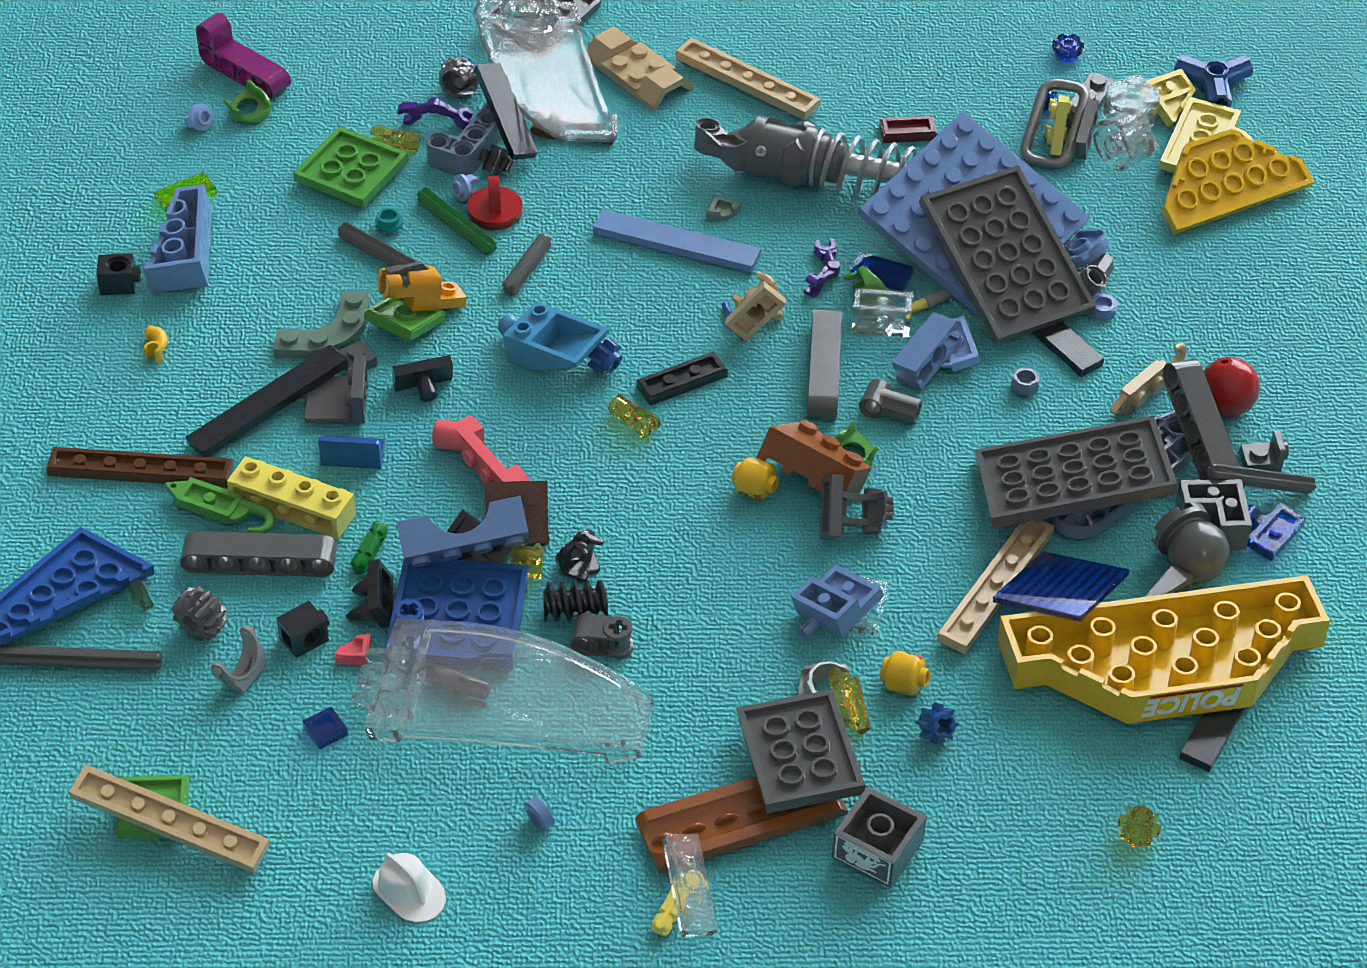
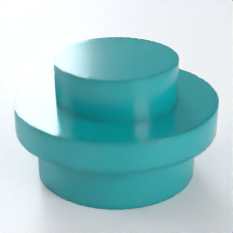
[375,208,403,233]

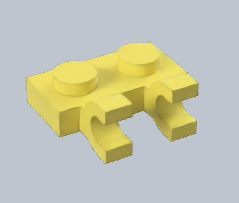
[1045,96,1071,156]

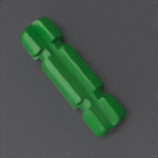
[351,521,388,574]

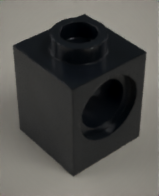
[96,254,141,295]
[276,601,330,658]

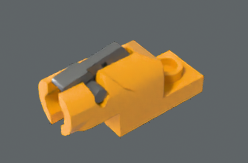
[377,261,467,312]

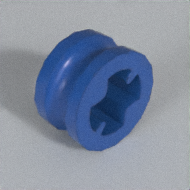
[395,599,424,631]

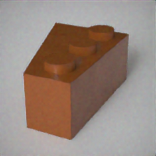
[756,420,872,494]

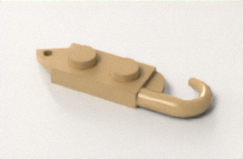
[1109,343,1187,416]

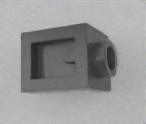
[1239,431,1289,472]

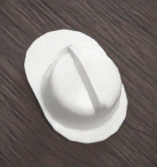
[372,853,446,923]

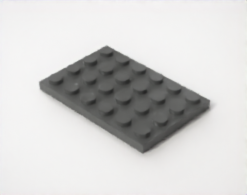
[918,165,1097,344]
[975,416,1178,528]

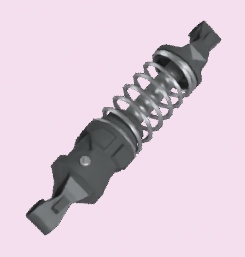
[694,115,917,196]

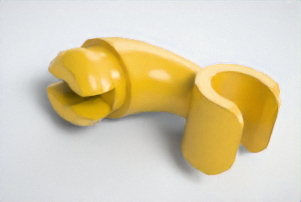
[144,325,168,363]

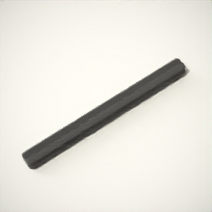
[0,645,162,670]

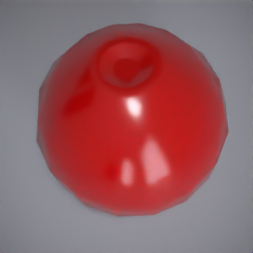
[1204,357,1260,418]

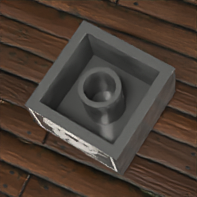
[831,786,927,888]

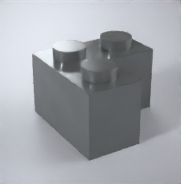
[1175,479,1252,550]

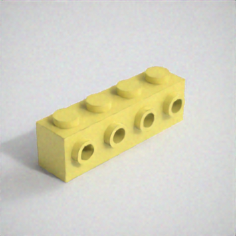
[227,456,356,539]

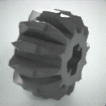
[171,586,228,641]

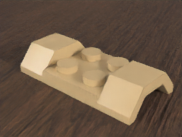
[584,26,693,111]

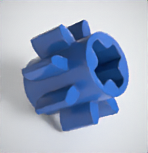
[587,338,623,374]
[915,702,959,745]

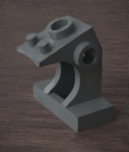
[820,474,894,540]

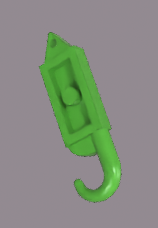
[165,477,276,533]

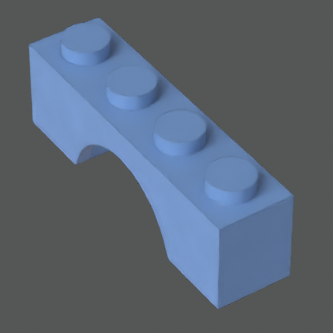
[396,496,529,567]

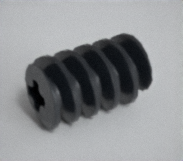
[543,579,608,622]

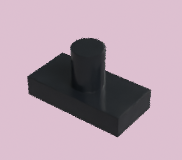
[392,355,453,402]

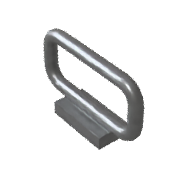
[1020,79,1099,169]

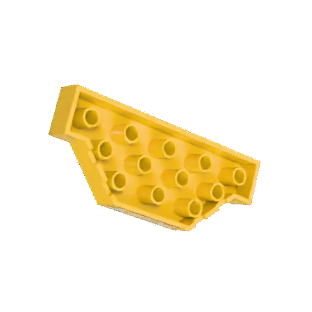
[997,575,1330,724]

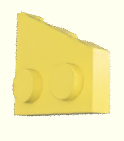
[1140,69,1196,128]

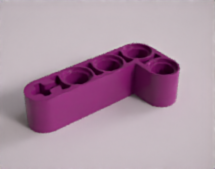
[196,12,291,99]

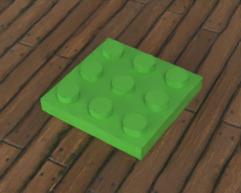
[293,126,408,208]

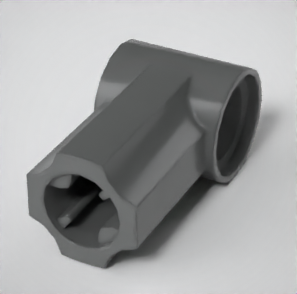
[1079,253,1114,296]
[859,379,923,424]

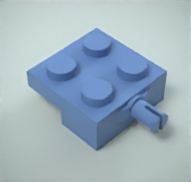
[791,564,884,640]

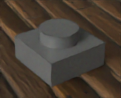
[339,340,377,372]

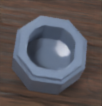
[1011,367,1040,396]

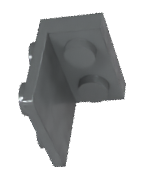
[305,355,368,423]

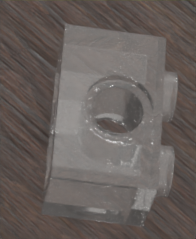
[851,288,913,337]

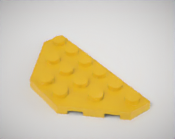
[1161,128,1314,235]

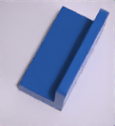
[318,435,385,469]

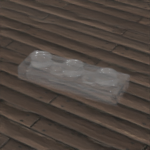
[662,834,718,937]

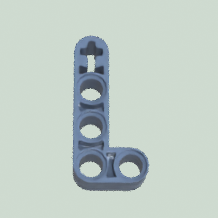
[426,102,502,176]

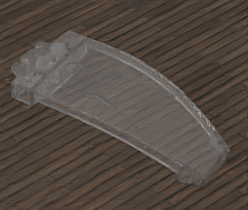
[473,0,617,142]
[351,618,654,764]

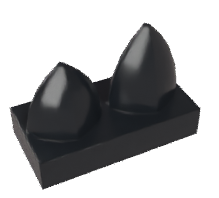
[346,559,393,629]

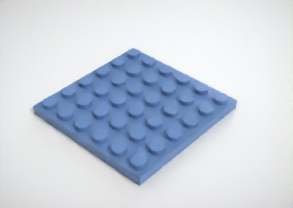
[858,111,1090,320]

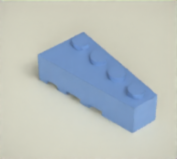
[143,184,212,294]

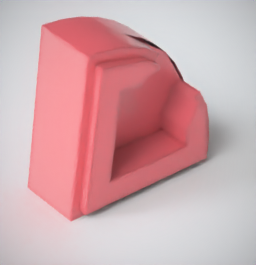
[335,634,371,666]

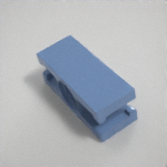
[892,312,962,390]

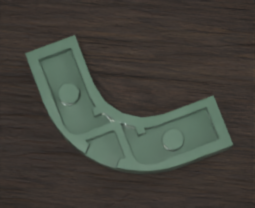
[273,291,371,359]

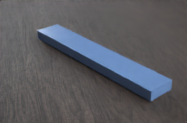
[593,209,761,274]

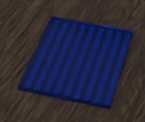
[993,551,1129,622]

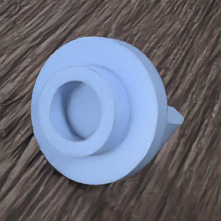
[183,104,213,131]
[451,174,480,202]

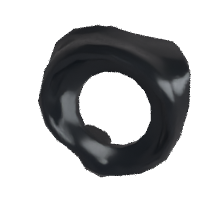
[555,529,605,582]

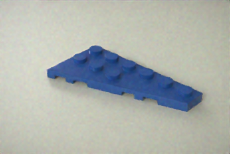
[0,527,154,646]

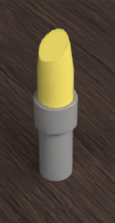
[904,289,954,314]

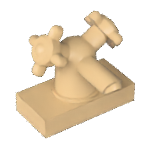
[725,272,786,341]

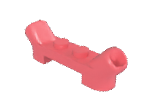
[432,415,530,485]

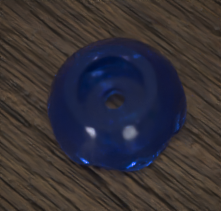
[1052,33,1084,62]

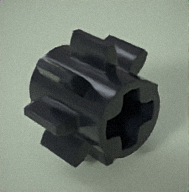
[478,144,514,177]

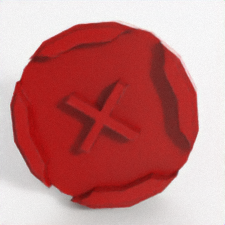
[467,175,523,230]

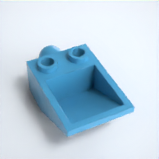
[498,301,609,370]

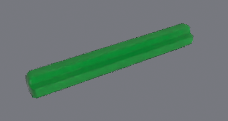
[417,188,497,254]

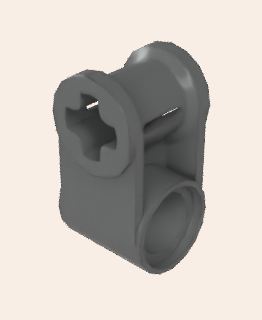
[570,613,634,659]

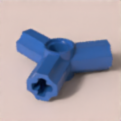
[1174,54,1253,107]

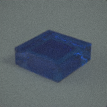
[302,707,348,750]

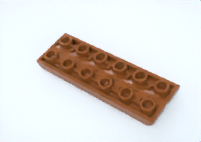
[635,777,848,873]

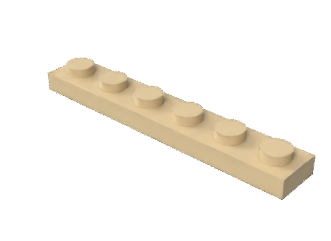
[676,38,820,120]
[937,520,1054,654]
[69,764,270,873]

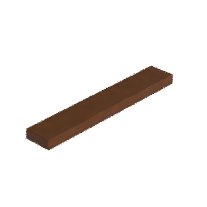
[46,447,234,488]

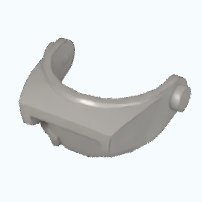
[211,625,266,693]
[797,661,849,713]

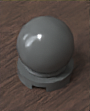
[1152,502,1230,582]

